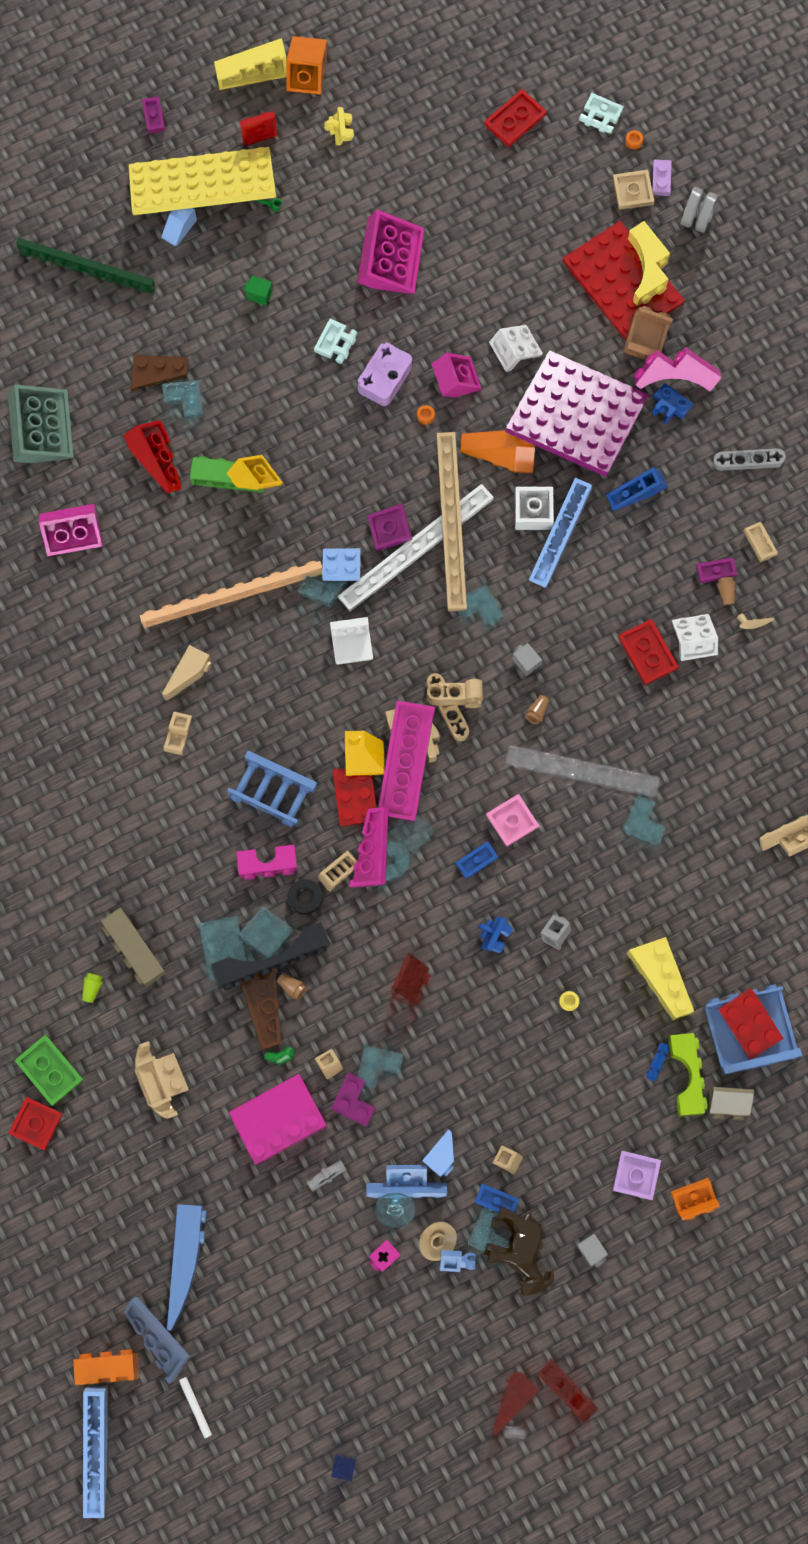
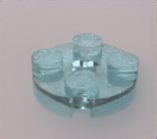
[385,841,410,881]

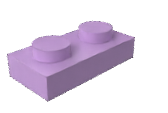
[652,160,672,196]

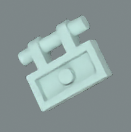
[579,93,624,134]
[314,319,358,364]

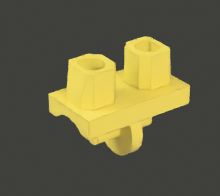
[324,107,354,145]

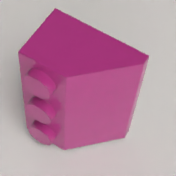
[39,504,103,556]

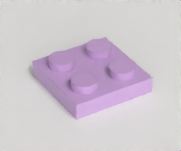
[612,1151,661,1200]

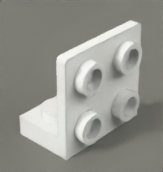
[489,325,543,372]
[672,614,718,661]
[330,617,373,665]

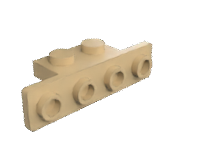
[760,815,808,857]

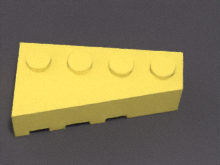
[627,937,694,1021]

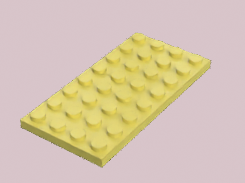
[129,147,276,215]

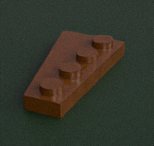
[239,968,281,1050]

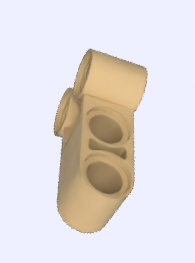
[426,679,483,708]

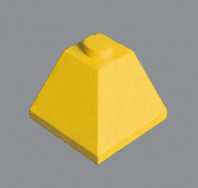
[227,455,283,490]
[345,731,384,776]

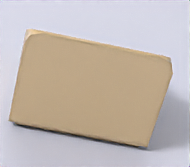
[315,1049,343,1079]
[493,1145,523,1174]

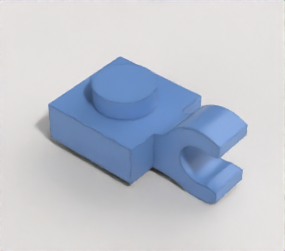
[440,1250,476,1272]

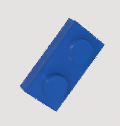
[455,841,498,880]
[474,1184,519,1213]

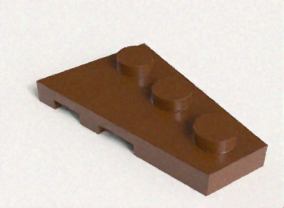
[131,355,189,391]

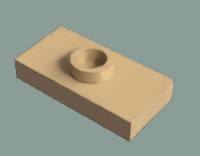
[743,521,778,563]

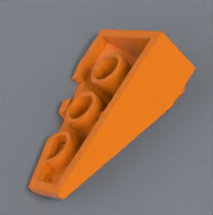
[460,430,535,474]

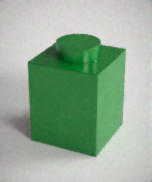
[244,276,273,306]

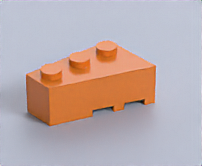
[73,1349,139,1385]

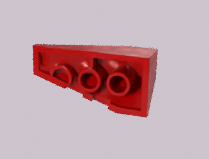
[123,420,182,494]

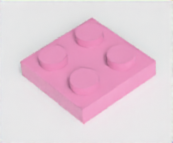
[486,794,539,847]

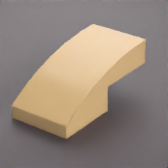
[164,712,192,755]

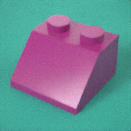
[432,353,482,398]

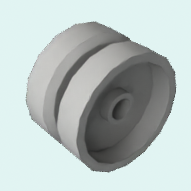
[680,186,718,233]

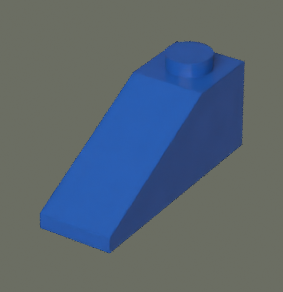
[606,467,668,511]

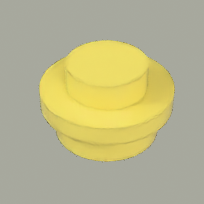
[559,991,579,1011]

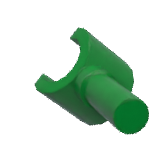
[257,198,282,212]

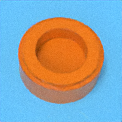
[625,130,643,149]
[417,405,435,425]

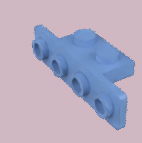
[366,1165,447,1198]

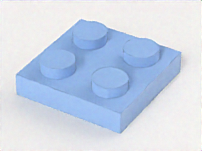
[322,548,360,581]

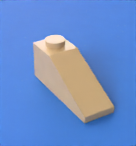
[162,645,212,701]

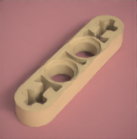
[427,673,469,741]

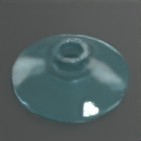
[375,1193,416,1227]

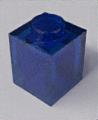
[331,1453,357,1481]

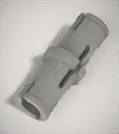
[306,1159,347,1192]

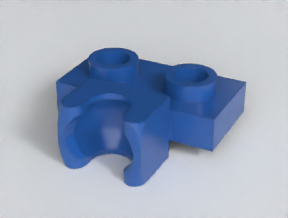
[652,383,694,424]

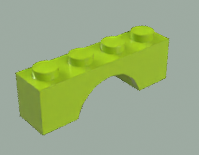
[668,1033,707,1117]

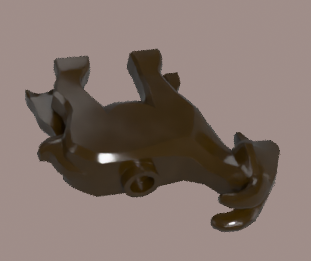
[484,1206,554,1296]

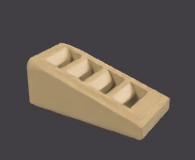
[317,850,357,892]

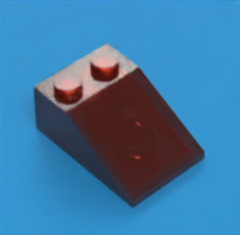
[391,953,431,1006]

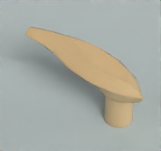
[737,614,774,629]

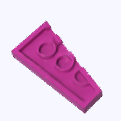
[349,807,388,888]

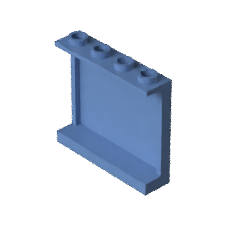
[704,984,802,1076]

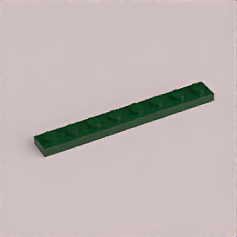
[16,238,156,294]

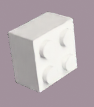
[515,487,554,530]

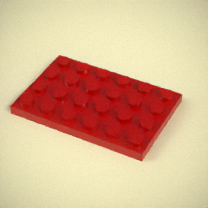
[562,221,685,341]

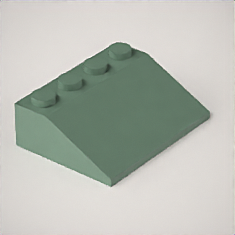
[8,384,74,463]

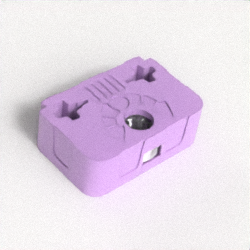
[358,342,412,406]

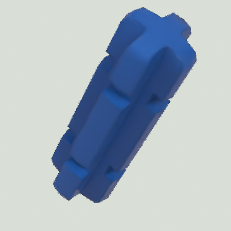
[646,1043,670,1081]

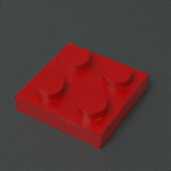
[239,111,278,147]
[8,1097,63,1151]

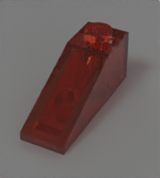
[537,1359,598,1424]
[492,1371,539,1436]

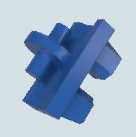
[478,917,513,953]

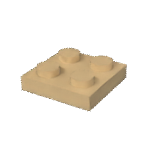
[612,170,654,210]

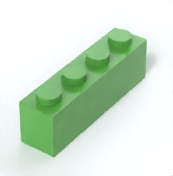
[190,456,265,493]

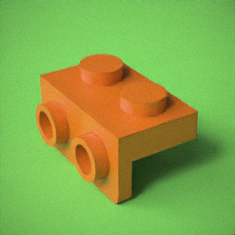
[671,1178,720,1220]

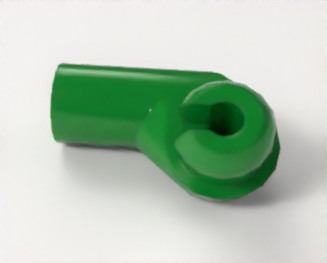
[264,1047,294,1065]

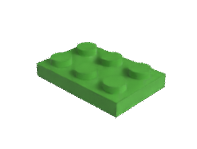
[14,1034,84,1106]

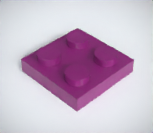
[367,504,413,551]

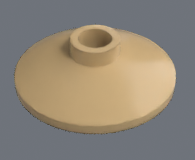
[419,1222,457,1261]

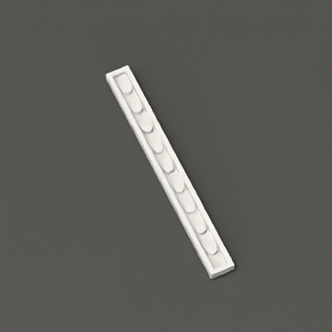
[338,484,494,612]

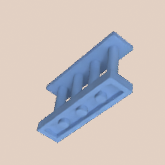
[227,751,318,827]

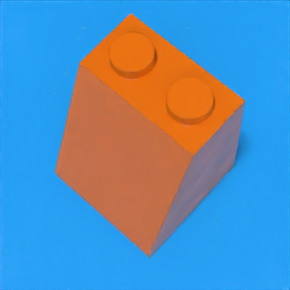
[286,36,327,95]

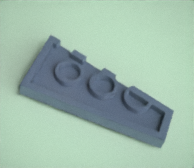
[124,1296,190,1384]

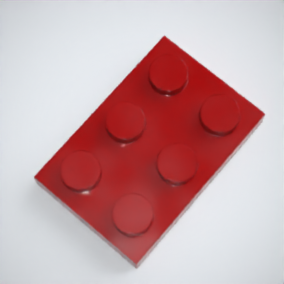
[484,89,547,148]
[618,619,679,685]
[333,768,376,827]
[718,988,784,1060]

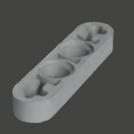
[713,448,786,471]

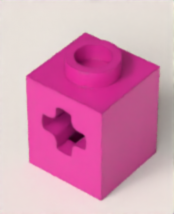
[369,1240,400,1272]

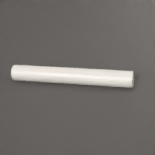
[179,1377,212,1438]

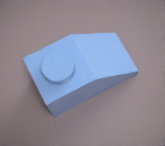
[161,208,197,247]
[422,1130,454,1178]

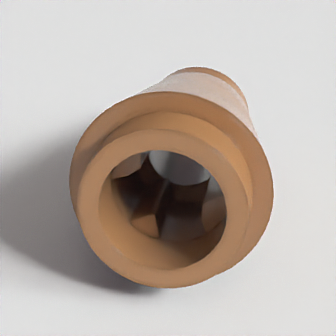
[717,577,735,605]
[525,695,549,724]
[277,973,307,1000]

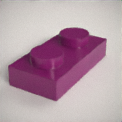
[142,96,166,134]
[696,557,737,584]

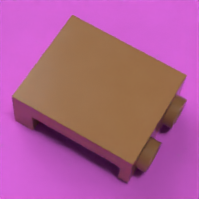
[623,306,673,360]

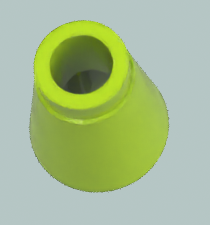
[82,973,103,1003]

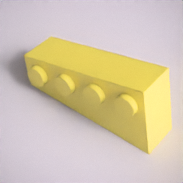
[214,38,286,90]

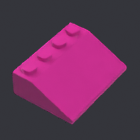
[357,210,424,294]
[229,1074,327,1165]

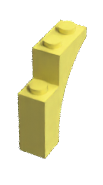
[628,221,670,306]

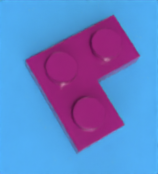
[331,1072,376,1127]

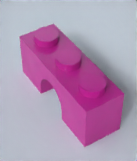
[236,845,298,880]

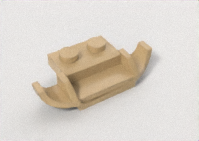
[134,1041,189,1119]

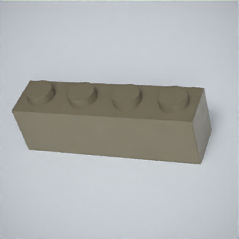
[101,907,166,987]

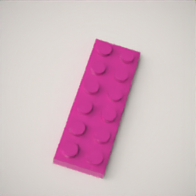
[378,701,435,821]

